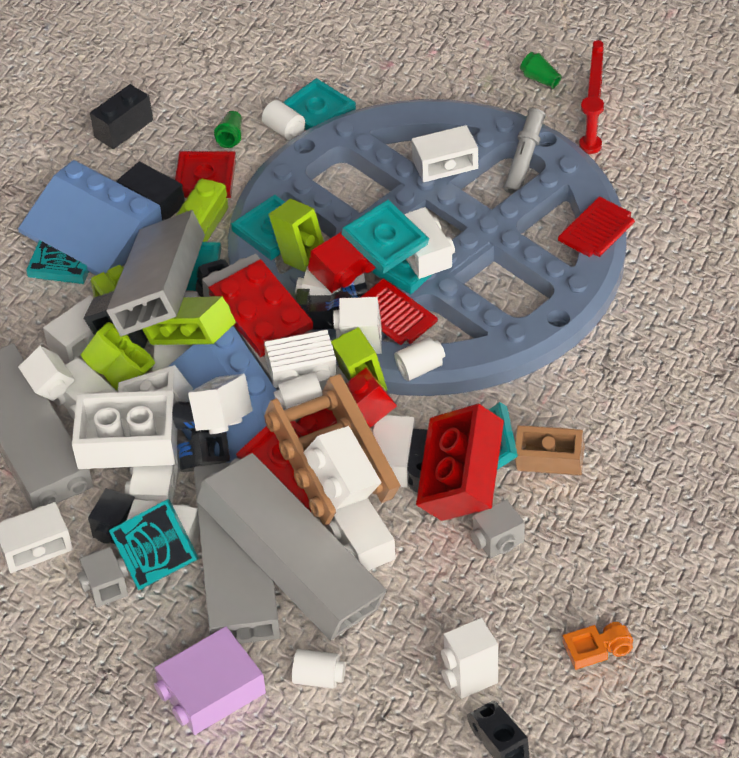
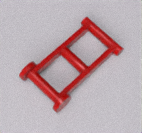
[579,40,604,154]

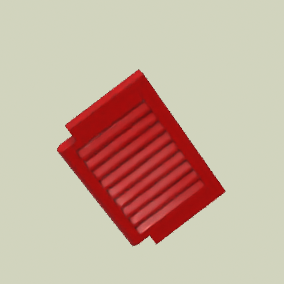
[558,196,635,257]
[360,278,438,345]

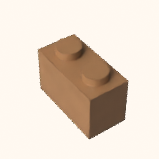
[515,425,585,475]

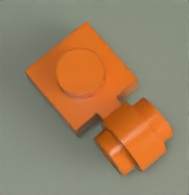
[562,622,633,670]

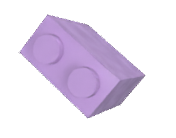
[154,626,266,735]

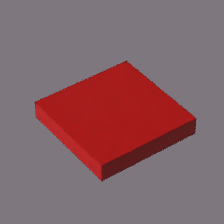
[175,151,236,198]

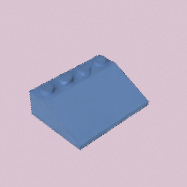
[18,160,162,275]
[168,326,295,463]

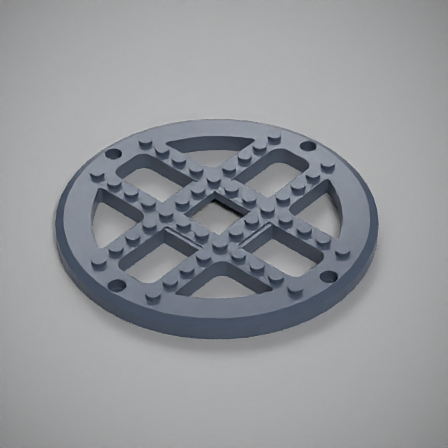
[228,99,626,396]

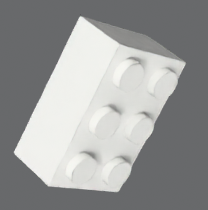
[72,390,178,469]

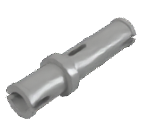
[503,108,546,194]

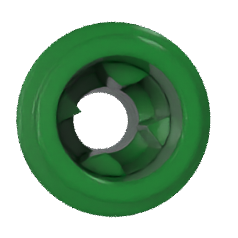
[520,52,562,89]
[214,111,242,148]

